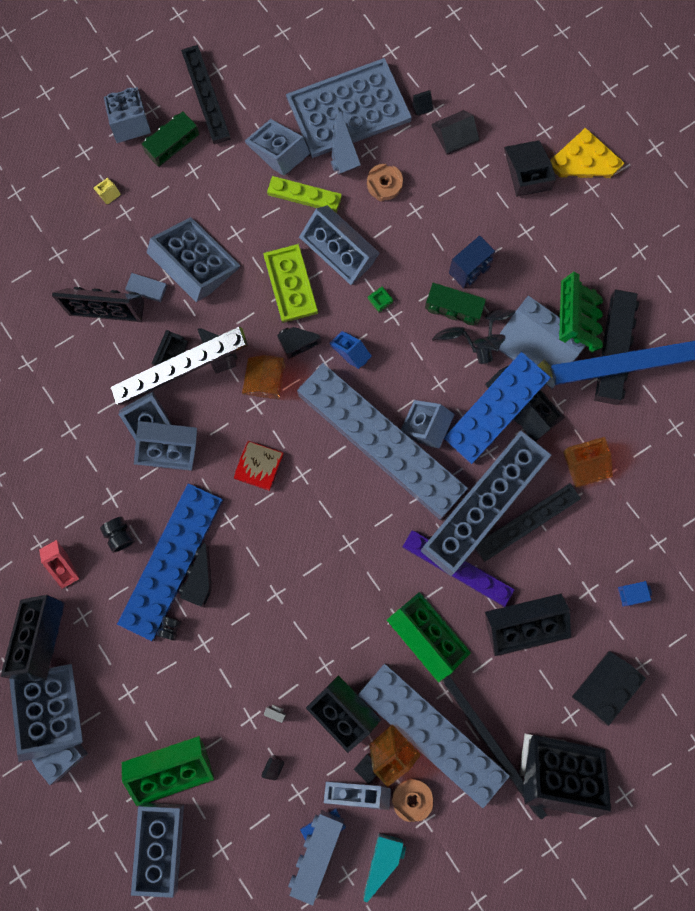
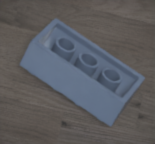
[299,205,380,285]

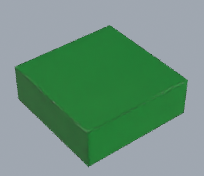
[368,286,394,313]

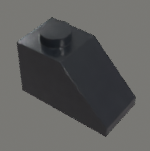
[277,327,321,360]

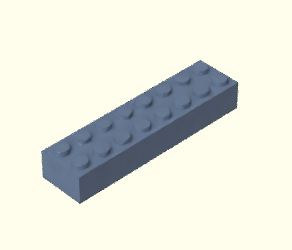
[421,431,551,576]
[358,664,510,808]

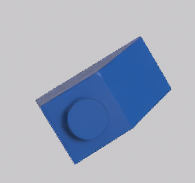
[329,331,372,369]

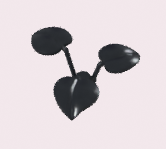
[432,309,516,364]

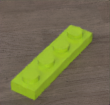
[267,176,342,213]

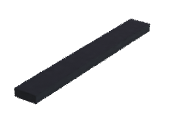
[442,675,547,820]

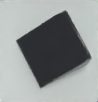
[412,90,433,116]
[261,756,284,781]

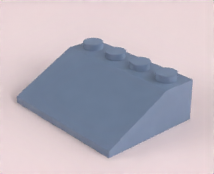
[147,217,240,302]
[499,295,586,389]
[9,664,83,762]

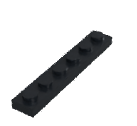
[181,45,230,145]
[475,483,581,562]

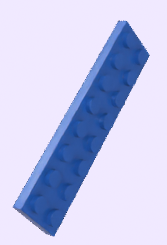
[117,483,223,641]

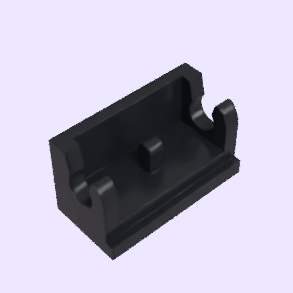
[151,330,189,366]

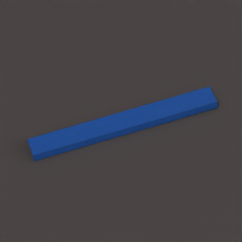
[551,341,695,385]

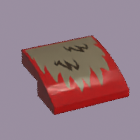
[234,441,284,491]

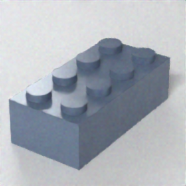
[131,803,184,898]

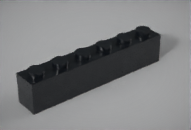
[594,289,639,405]

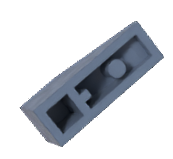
[331,112,361,175]
[324,782,391,810]

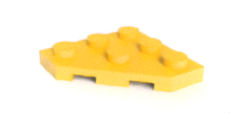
[550,128,624,178]

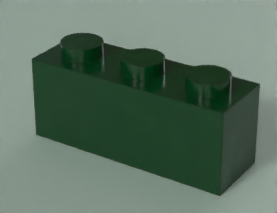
[142,111,199,167]
[425,282,486,325]

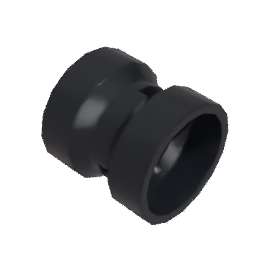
[157,616,182,641]

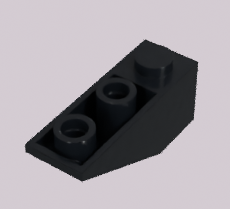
[179,543,212,608]

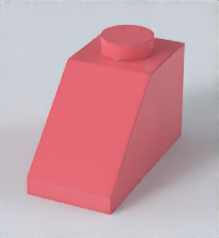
[39,540,79,589]

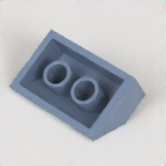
[134,421,197,471]

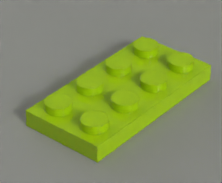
[263,244,318,323]

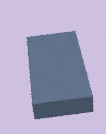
[125,273,167,302]

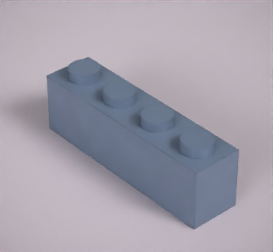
[288,810,344,906]

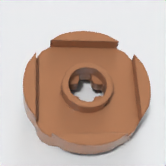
[367,164,403,202]
[392,778,433,822]

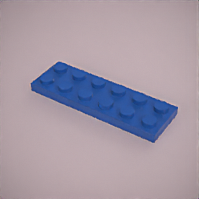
[444,352,551,464]

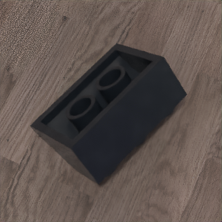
[572,651,647,726]

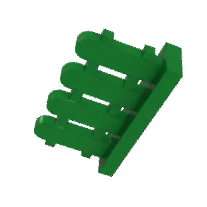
[559,272,603,352]

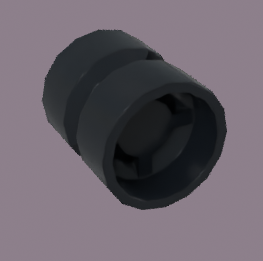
[100,517,135,553]

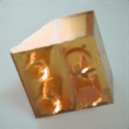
[563,437,613,488]
[369,724,421,787]

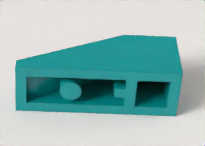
[363,833,406,902]

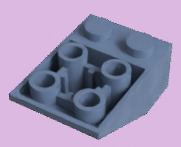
[104,87,151,143]

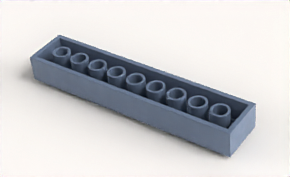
[297,363,468,520]

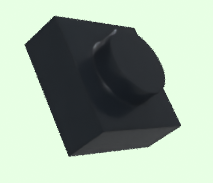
[353,754,382,784]

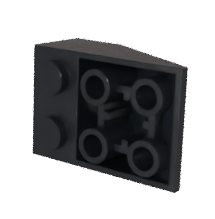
[504,140,556,197]

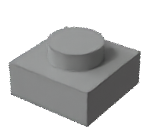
[263,705,286,723]

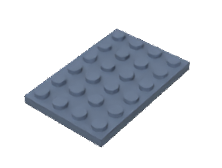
[286,58,412,158]

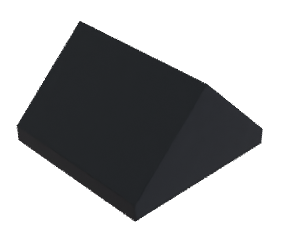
[431,110,479,155]

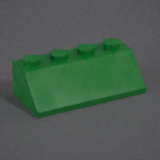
[387,592,471,683]
[121,736,214,806]

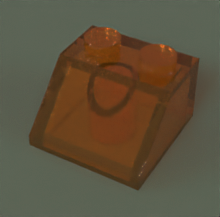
[242,355,285,400]

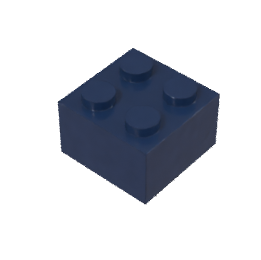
[449,235,495,289]

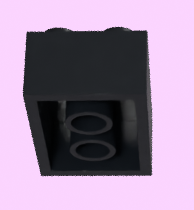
[306,675,381,753]

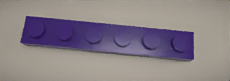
[402,530,514,607]

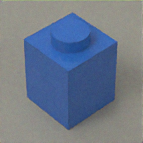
[618,581,652,606]

